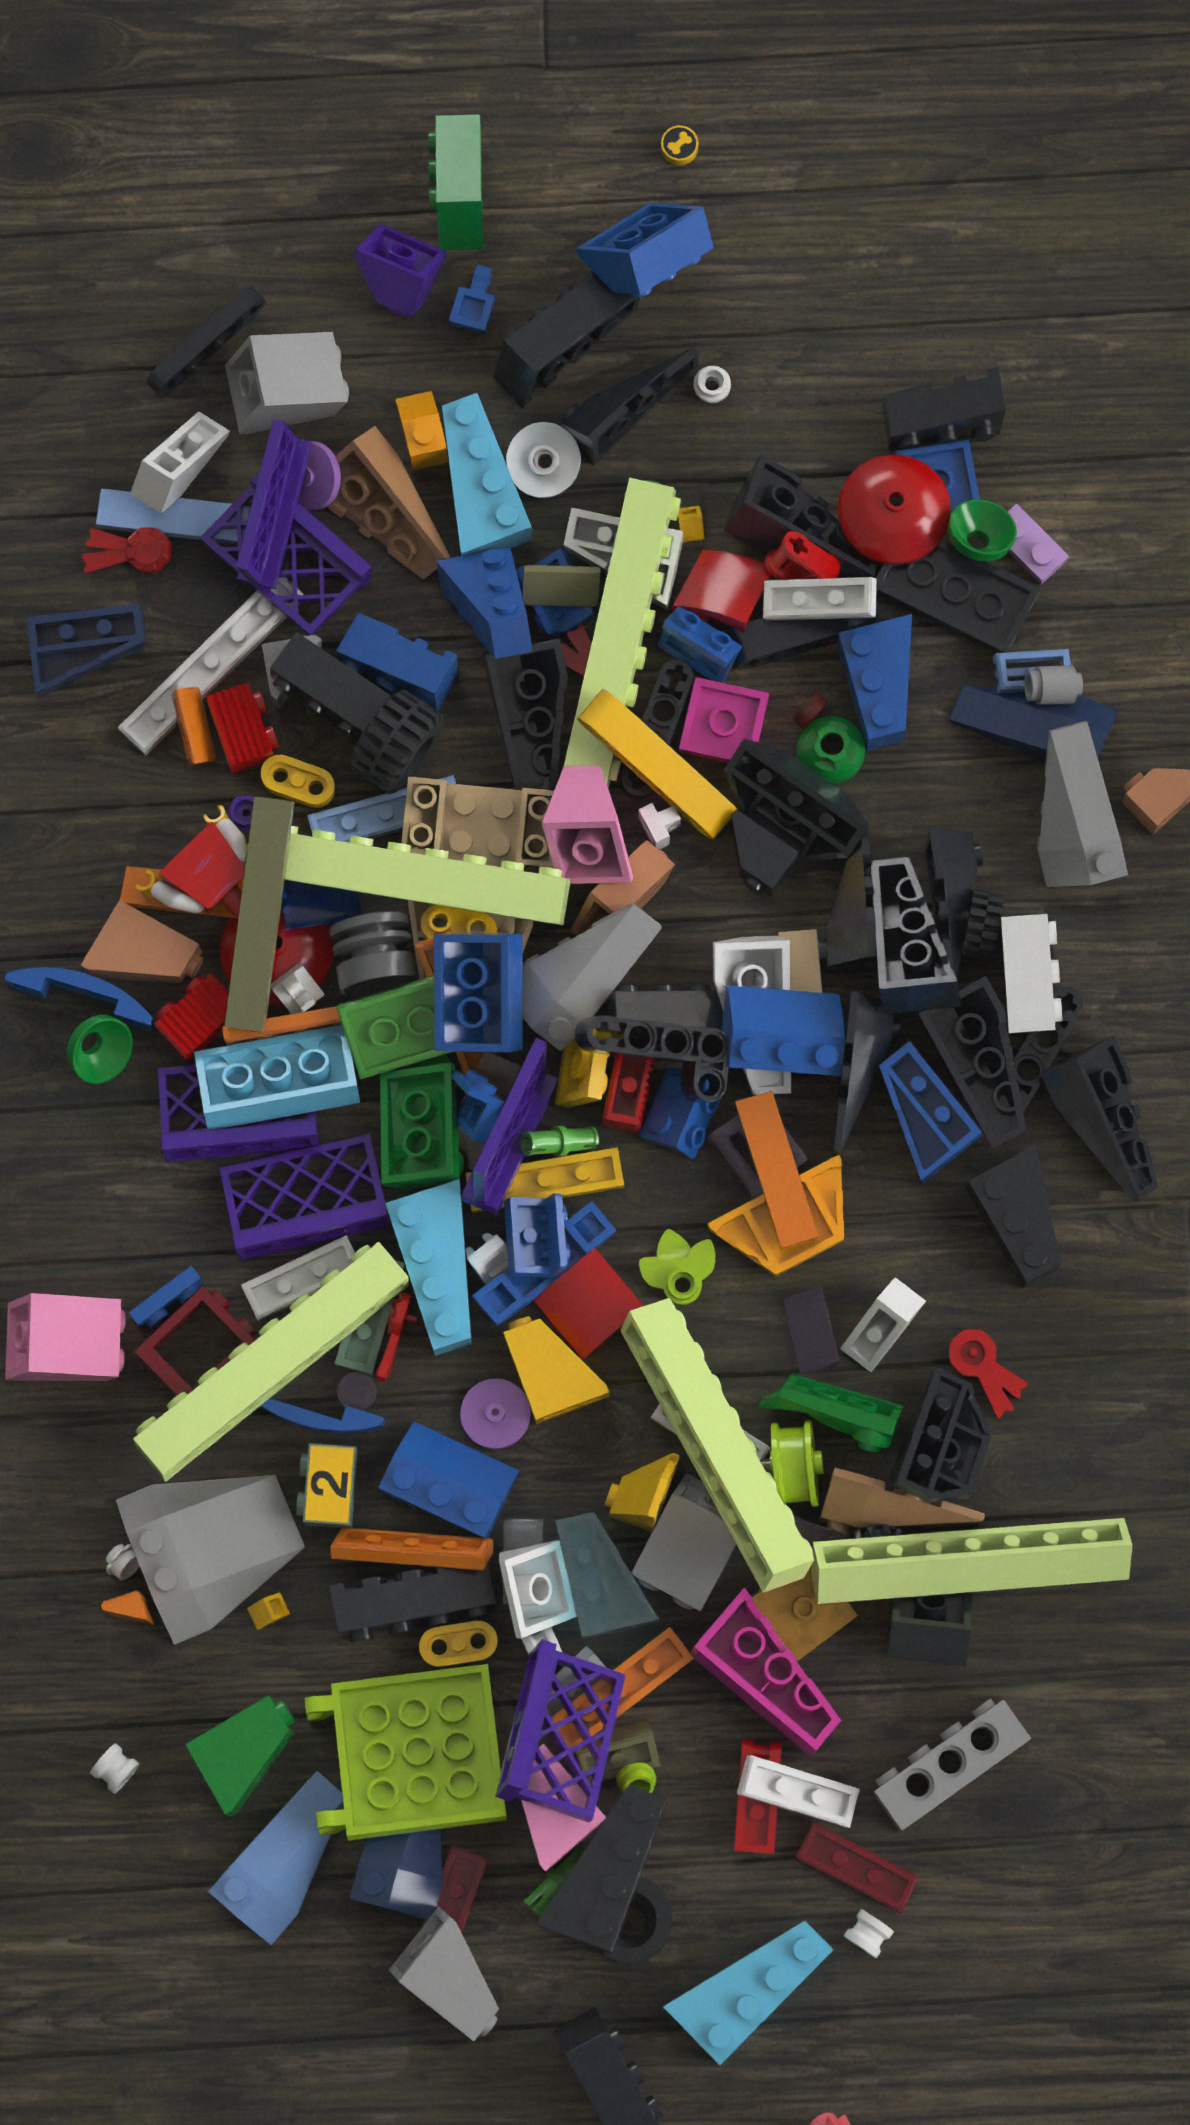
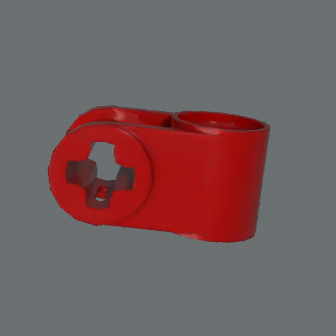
[764,531,840,580]

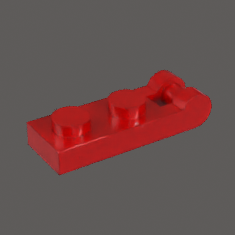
[734,1739,782,1854]

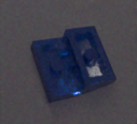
[281,880,362,930]

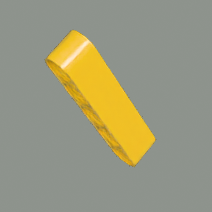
[577,689,737,840]

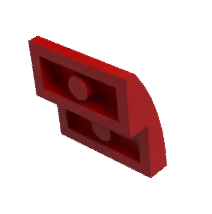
[672,550,772,631]
[533,1248,644,1361]

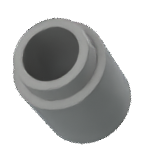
[1024,665,1083,705]

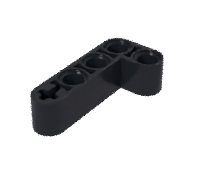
[726,605,880,670]
[574,1016,730,1103]

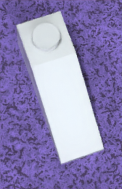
[130,412,230,514]

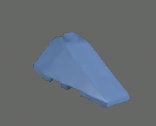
[208,1771,344,1945]

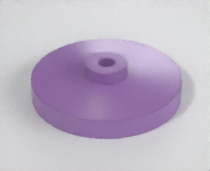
[298,441,341,510]
[460,1379,531,1449]

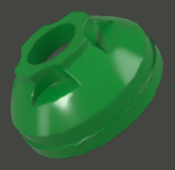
[948,499,1017,561]
[796,716,866,785]
[67,1015,133,1084]

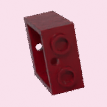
[135,1286,258,1396]

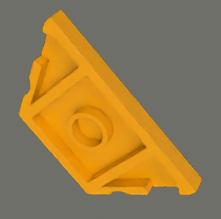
[707,1155,844,1277]

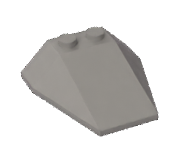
[116,1475,305,1645]

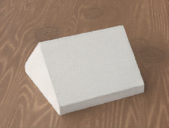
[499,1540,576,1638]

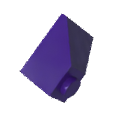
[354,223,448,317]

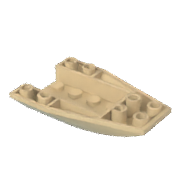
[401,776,554,980]

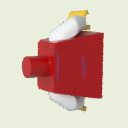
[135,805,247,917]

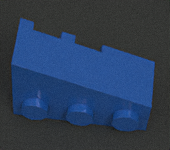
[837,614,912,751]

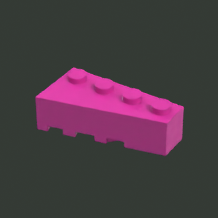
[690,1587,841,1758]

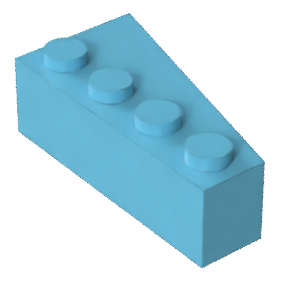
[442,393,532,556]
[385,1179,472,1356]
[663,1921,833,2065]

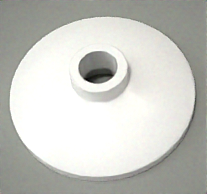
[506,422,581,498]

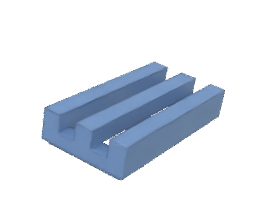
[993,649,1071,693]

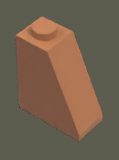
[570,840,675,936]
[80,900,203,985]

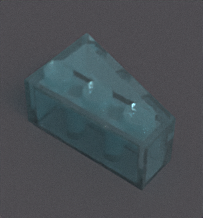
[556,1512,659,1640]

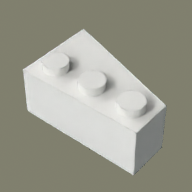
[1000,914,1062,1033]

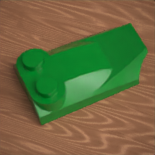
[380,1054,465,1189]
[758,1373,904,1453]

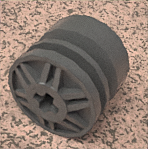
[329,912,419,997]

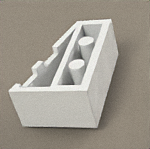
[564,508,684,611]

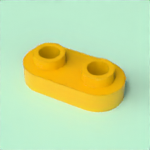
[261,755,335,808]
[421,905,497,939]
[419,1621,498,1667]

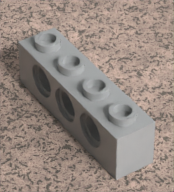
[872,1699,1031,1832]

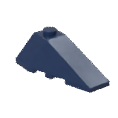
[949,686,1118,762]
[350,1829,444,1919]

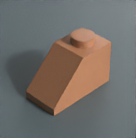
[1122,768,1190,835]

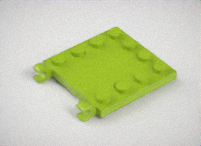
[305,1664,507,1841]

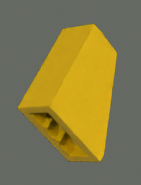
[503,1316,609,1424]

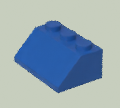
[576,202,714,298]
[434,933,523,1052]
[721,985,846,1076]
[378,1422,520,1538]

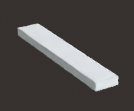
[118,578,304,756]

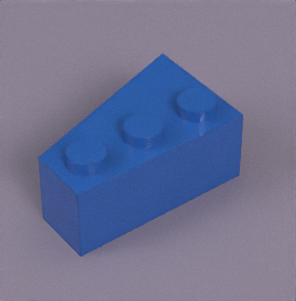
[436,547,533,659]
[336,613,459,712]
[879,1041,984,1183]

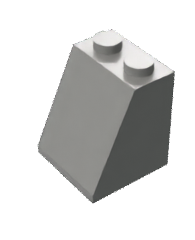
[225,332,349,435]
[631,1473,737,1612]
[389,1906,499,2041]

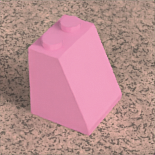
[542,766,633,884]
[5,1293,125,1381]
[521,1744,606,1872]

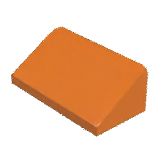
[171,687,216,766]
[101,1591,155,1625]

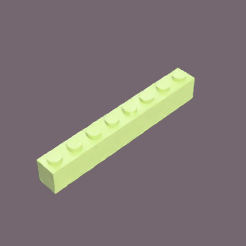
[564,478,681,788]
[285,826,571,926]
[133,1242,409,1482]
[620,1298,814,1593]
[811,1518,1133,1604]

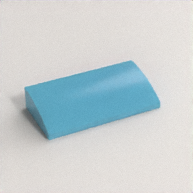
[194,1025,360,1131]

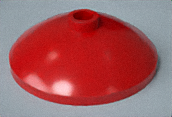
[838,455,951,565]
[220,893,334,1006]

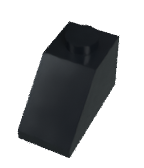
[731,809,799,897]

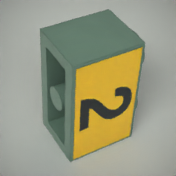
[297,1443,358,1528]

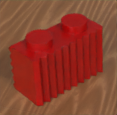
[206,683,279,774]
[154,973,229,1063]
[602,1047,655,1133]

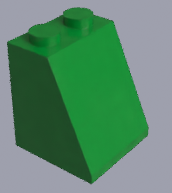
[185,1695,296,1817]

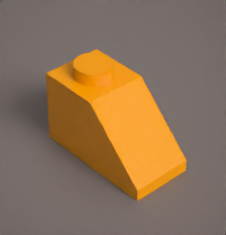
[395,391,449,471]

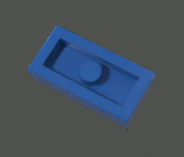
[129,1265,204,1330]

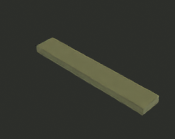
[225,796,295,1032]

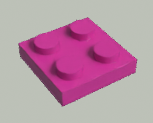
[679,677,769,763]

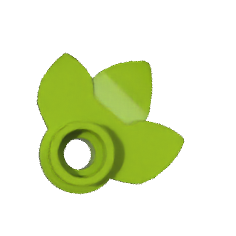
[639,1229,715,1305]

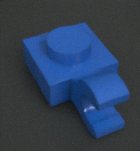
[449,264,496,335]

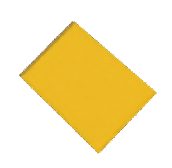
[678,506,705,543]
[247,1592,290,1630]

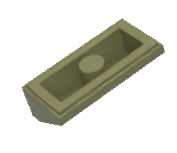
[522,565,600,607]
[576,1720,661,1784]

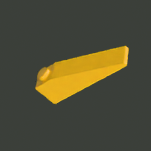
[605,1453,680,1532]

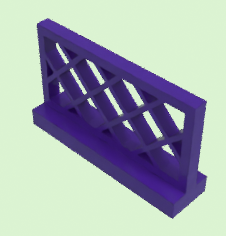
[236,419,312,590]
[200,471,373,636]
[461,1038,559,1215]
[158,1064,319,1163]
[219,1134,391,1261]
[495,1639,626,1823]

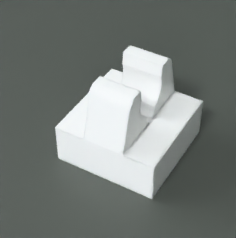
[638,803,681,849]
[271,962,325,1014]
[465,1233,509,1285]

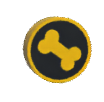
[661,126,698,165]

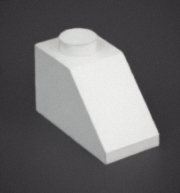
[840,1277,926,1372]

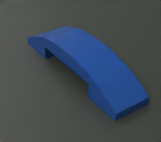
[4,967,155,1033]
[472,1201,617,1327]
[260,1398,386,1435]

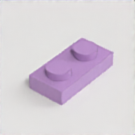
[1008,504,1069,585]

